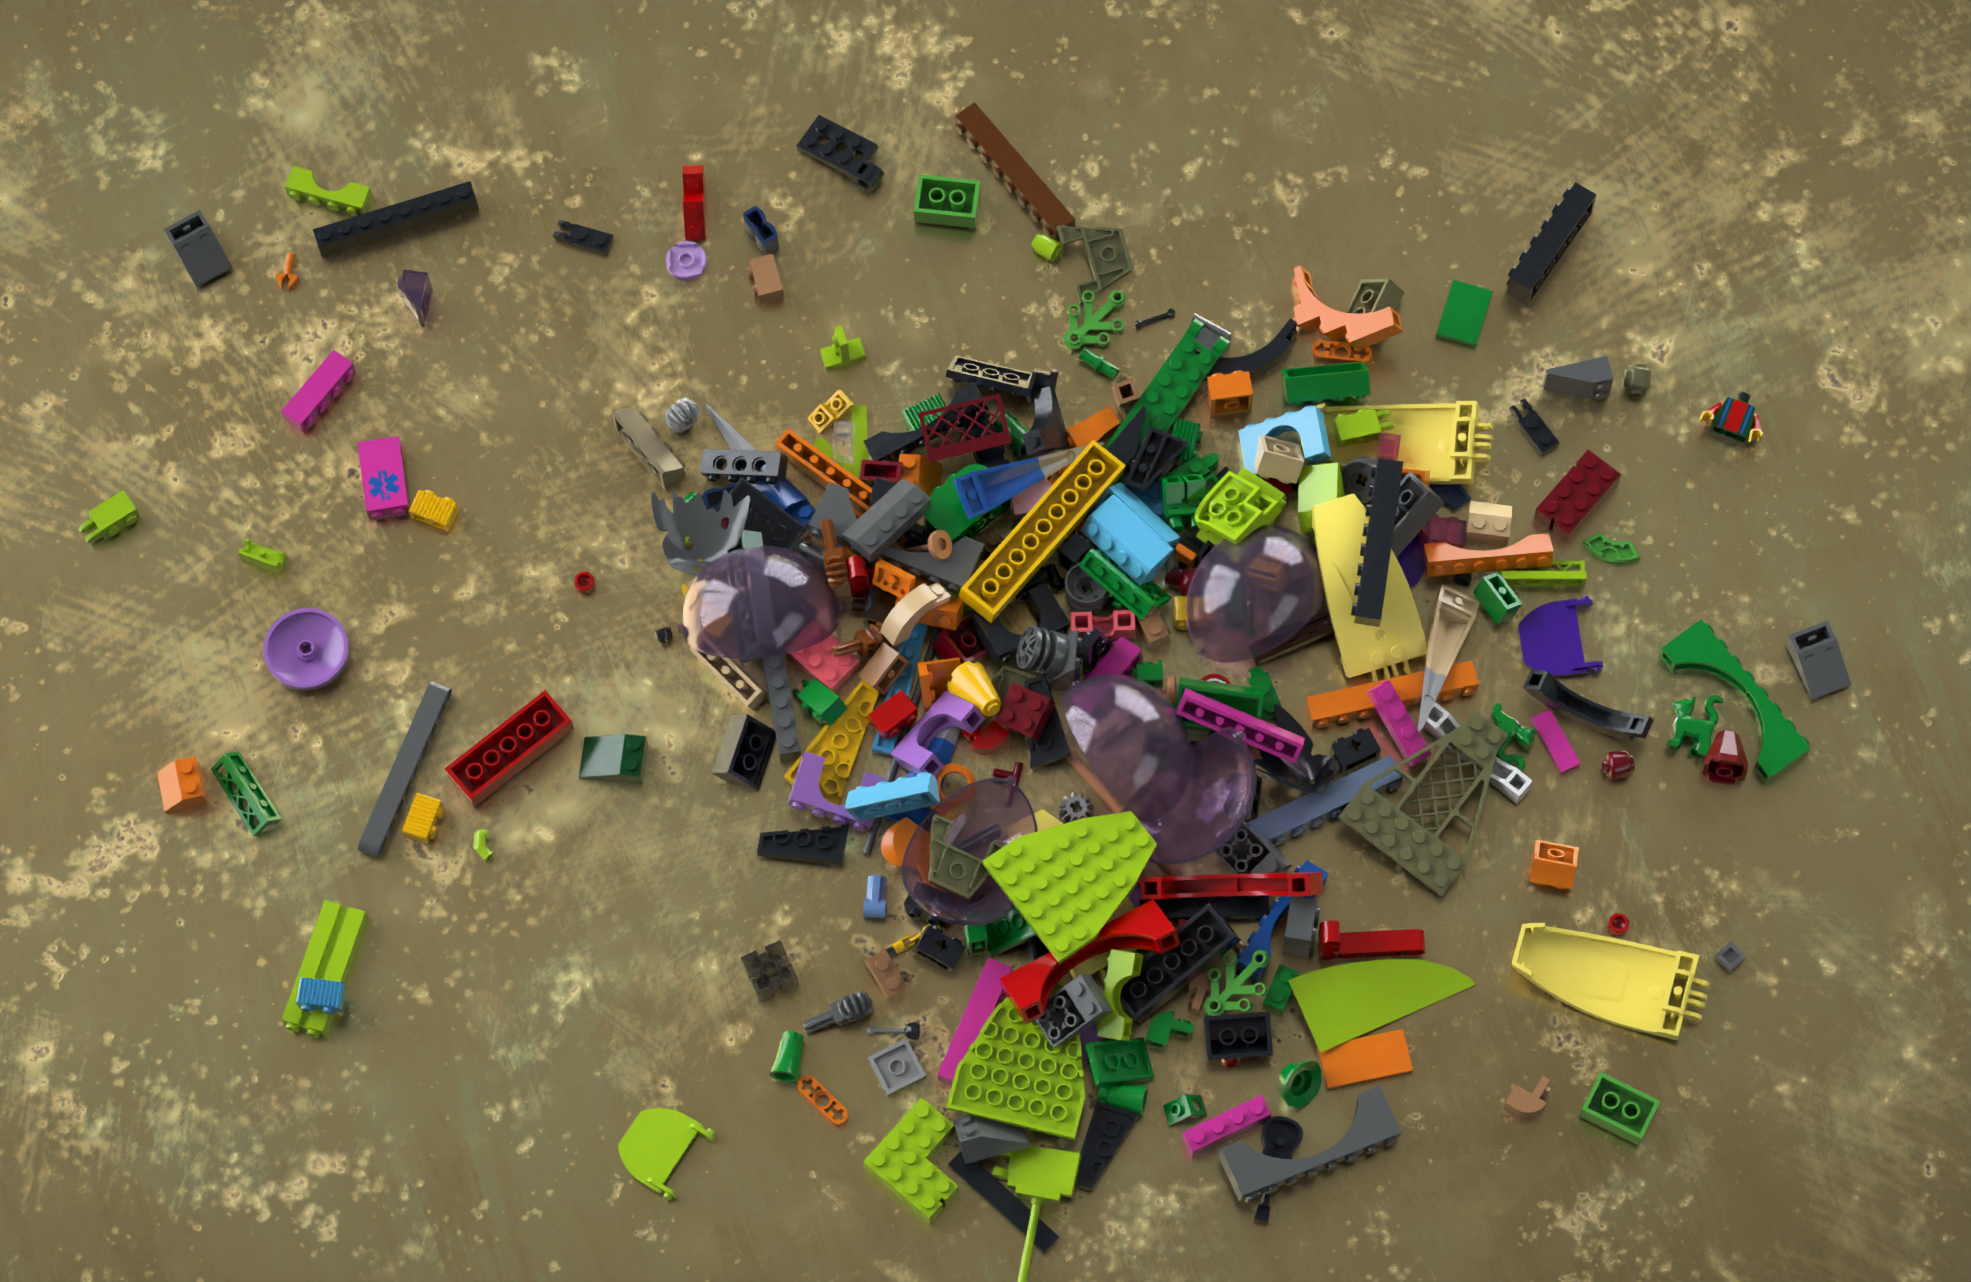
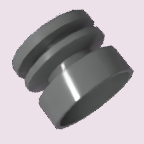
[1341,457,1377,503]
[1065,563,1109,615]
[1017,625,1070,677]

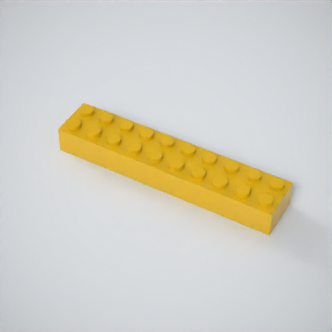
[958,440,1126,623]

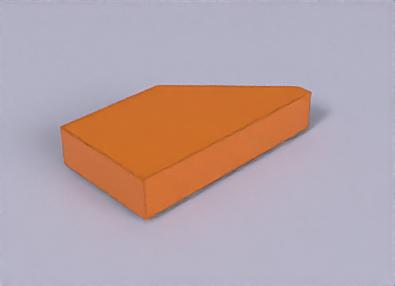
[1173,543,1197,569]

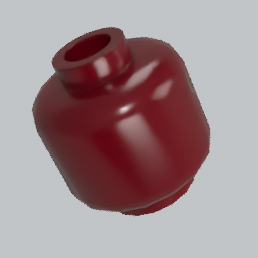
[1602,750,1635,780]

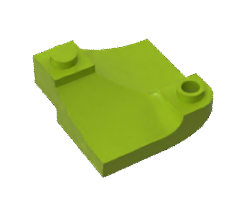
[1195,471,1282,545]

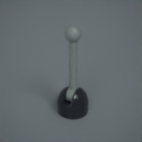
[867,1022,920,1040]

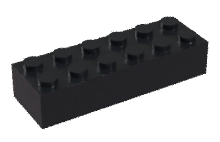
[1506,182,1597,306]
[1120,903,1241,1023]

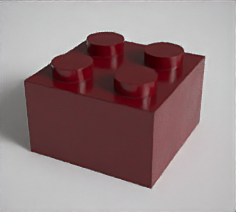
[994,682,1056,742]

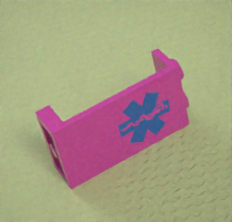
[357,436,410,520]

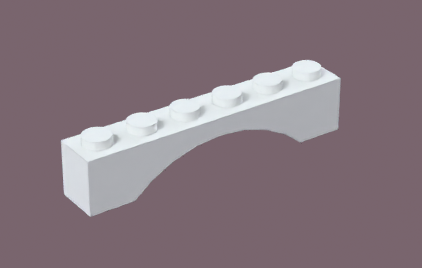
[1418,702,1533,804]

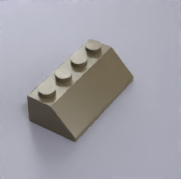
[612,407,685,490]

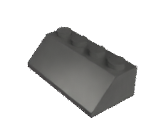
[1391,471,1444,558]
[841,479,932,564]

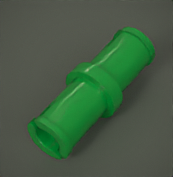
[1078,347,1120,380]

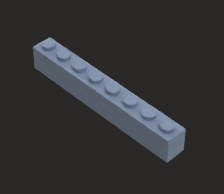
[1247,755,1403,846]

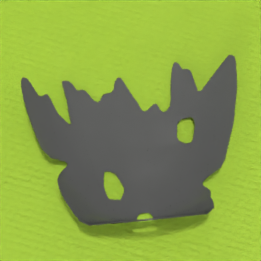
[651,490,750,575]

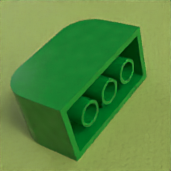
[924,464,1011,545]

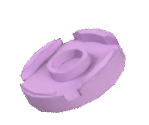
[666,241,707,281]

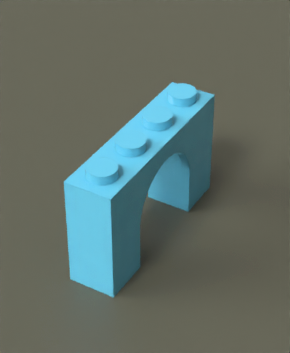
[1238,406,1332,480]

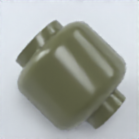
[1623,364,1651,395]

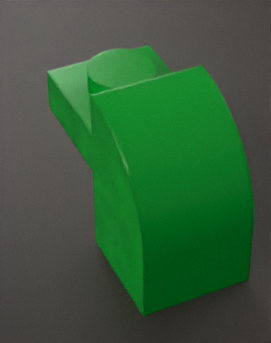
[1145,1011,1194,1050]

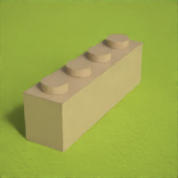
[690,634,769,710]

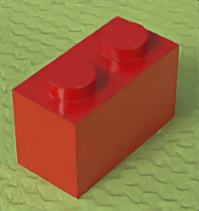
[868,690,918,741]

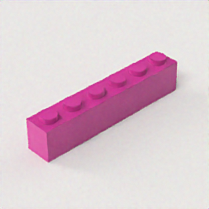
[1176,688,1305,764]
[937,958,1013,1086]

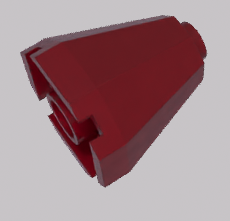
[1702,729,1748,785]

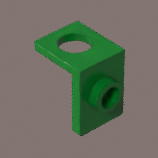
[1163,1094,1207,1126]

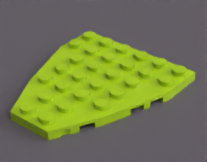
[982,811,1157,964]
[946,981,1085,1140]

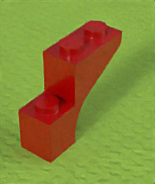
[682,165,706,241]

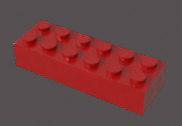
[445,690,574,807]

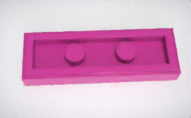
[1531,709,1581,774]

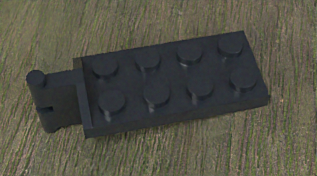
[946,355,1059,403]

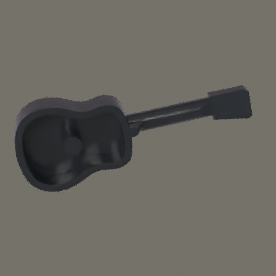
[1254,1116,1303,1223]

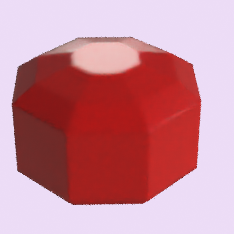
[574,572,595,593]
[1608,913,1629,936]

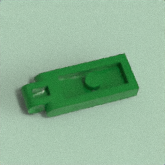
[1247,666,1282,722]

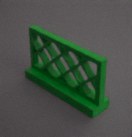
[1079,549,1172,620]

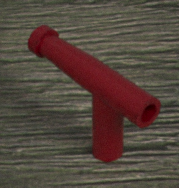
[993,762,1023,804]

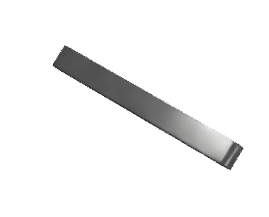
[358,681,452,858]

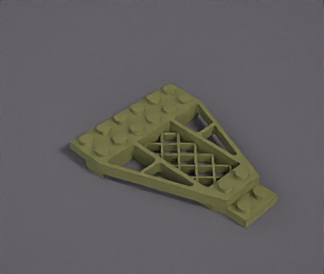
[1338,709,1509,897]

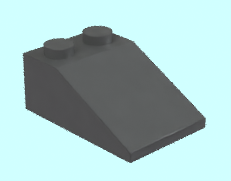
[1543,356,1614,400]
[953,1115,1029,1164]

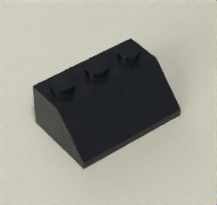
[712,714,776,790]
[1203,1011,1273,1060]

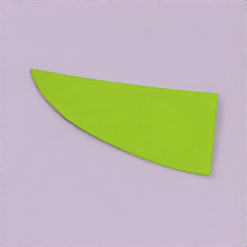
[1288,959,1476,1053]

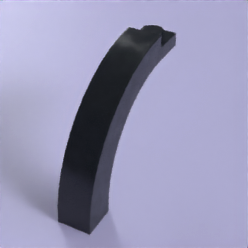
[1195,318,1298,381]
[1523,669,1654,741]

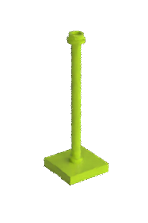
[1015,1184,1062,1282]

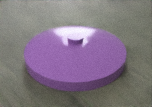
[263,608,349,690]

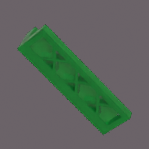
[211,751,282,837]

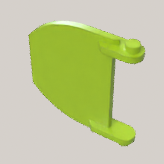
[618,1108,716,1201]

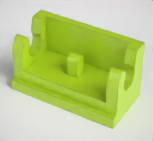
[238,539,288,575]

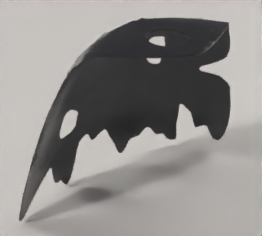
[1251,704,1340,793]

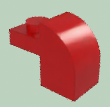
[961,720,1010,756]

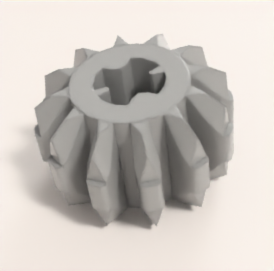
[664,397,700,433]
[1058,792,1094,824]

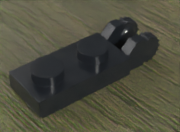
[553,220,614,255]
[1509,399,1559,455]

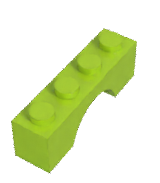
[285,166,373,216]
[1096,949,1143,1041]

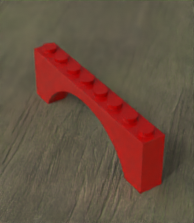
[1140,872,1323,899]
[999,899,1180,1024]

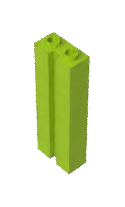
[282,900,368,1038]

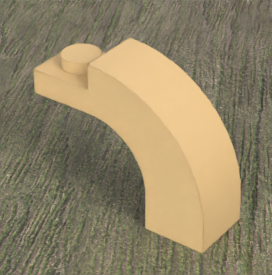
[880,582,951,646]

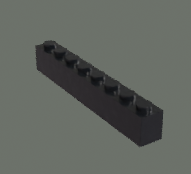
[313,181,479,257]
[1351,458,1403,627]

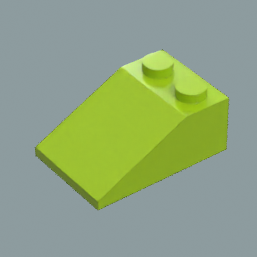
[1298,462,1345,533]

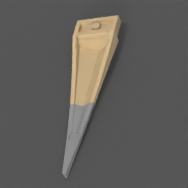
[1418,584,1480,732]

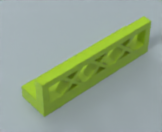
[1500,560,1587,587]

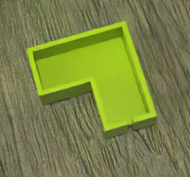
[863,1097,959,1224]

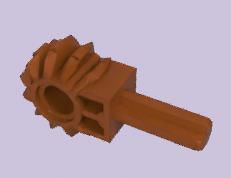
[820,518,849,589]
[831,622,892,658]

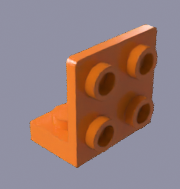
[872,559,930,599]
[918,658,961,712]

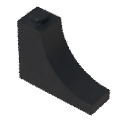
[1022,386,1070,455]

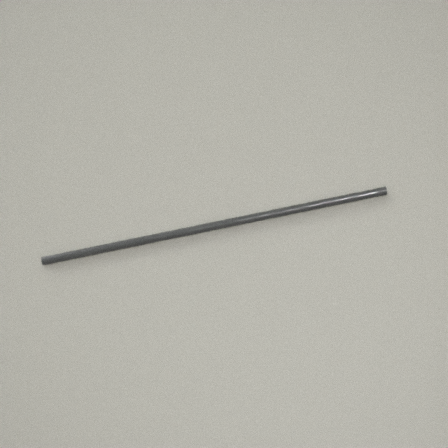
[862,527,971,856]

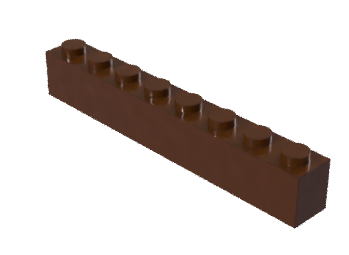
[955,102,1075,241]

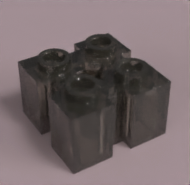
[741,940,799,1003]

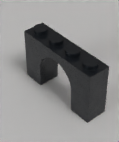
[970,583,1071,665]

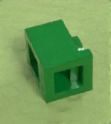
[1132,660,1163,688]

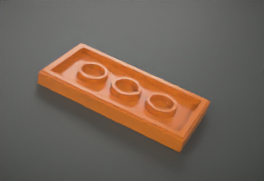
[1317,1029,1413,1090]

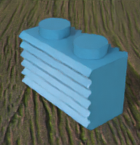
[296,977,346,1015]

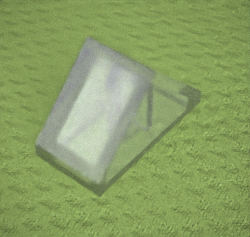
[832,420,855,462]

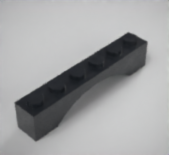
[864,383,989,462]

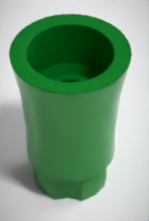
[994,411,1029,458]
[770,1031,804,1083]
[1098,1084,1148,1116]

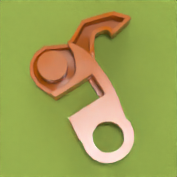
[880,763,977,900]

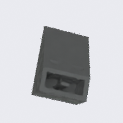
[164,210,233,287]
[1785,621,1851,700]
[1049,630,1082,692]
[1213,819,1293,896]
[1035,974,1113,1048]

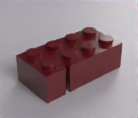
[1534,449,1621,543]

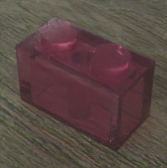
[1419,514,1466,548]

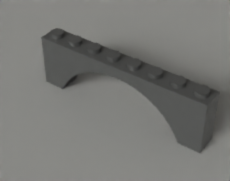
[809,482,985,594]
[1218,1086,1402,1202]

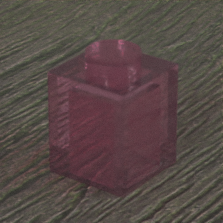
[1375,432,1401,461]

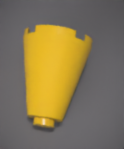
[947,661,1001,716]

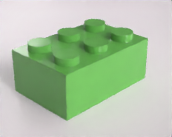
[914,174,981,228]
[1579,1072,1660,1146]

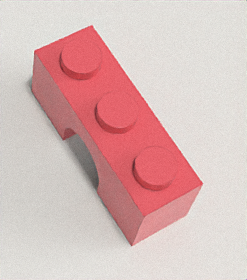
[1071,610,1135,640]

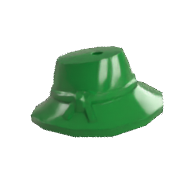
[1279,1059,1322,1108]

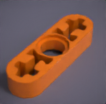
[1311,340,1372,365]
[797,1075,848,1127]

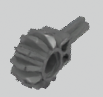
[804,991,873,1033]

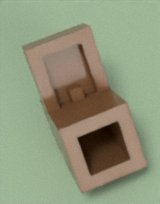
[1112,378,1140,421]
[1188,971,1226,1016]
[1504,1076,1551,1118]

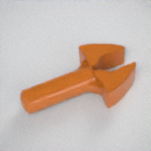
[276,252,299,291]

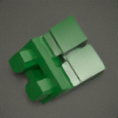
[1161,474,1206,532]

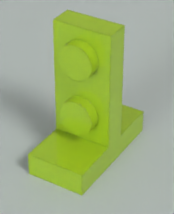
[820,325,866,370]

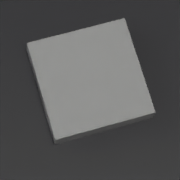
[868,1038,926,1097]

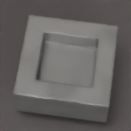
[1714,942,1746,973]

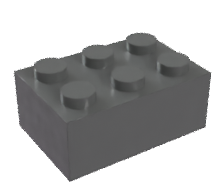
[1282,896,1321,960]

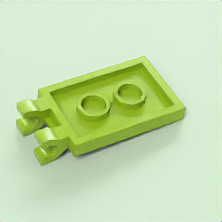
[992,1145,1081,1198]

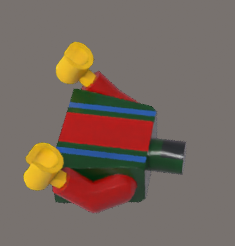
[1699,392,1763,445]

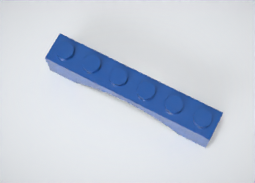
[1236,860,1328,982]

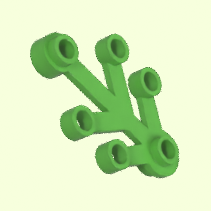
[1063,290,1125,350]
[1204,950,1271,1016]

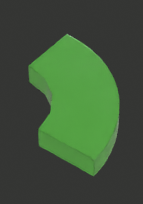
[1582,532,1640,564]

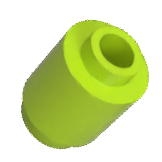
[1031,233,1063,261]

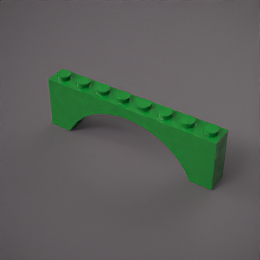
[1659,619,1811,784]

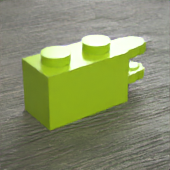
[1332,409,1395,448]
[78,490,140,543]

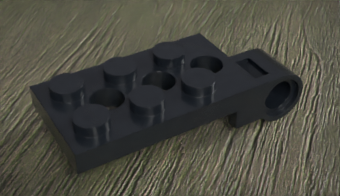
[796,115,884,191]

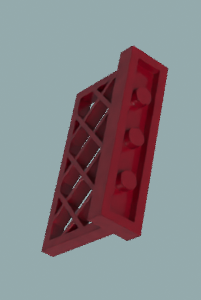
[918,394,1012,462]

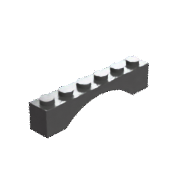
[762,632,801,763]

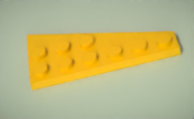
[784,679,879,805]

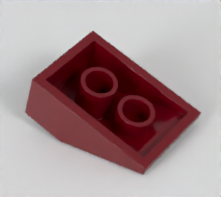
[932,615,990,664]

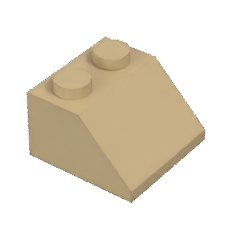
[1254,434,1304,484]
[1465,501,1512,546]

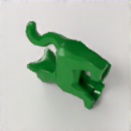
[1666,695,1723,758]
[1491,702,1537,772]

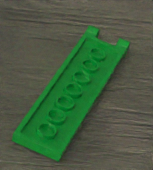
[1104,318,1230,485]

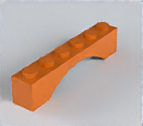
[1423,533,1554,577]

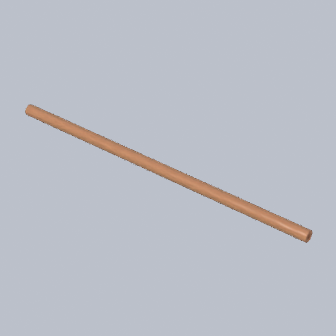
[1065,747,1247,953]

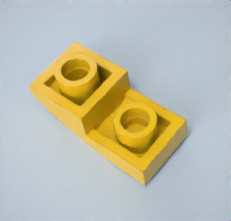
[807,390,854,433]

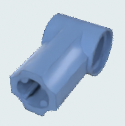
[863,875,887,919]

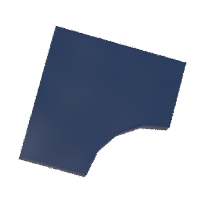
[1429,484,1471,512]

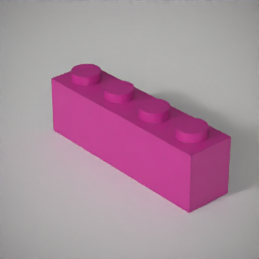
[281,350,356,432]
[1069,636,1143,721]
[1366,680,1432,766]
[1182,1095,1271,1158]

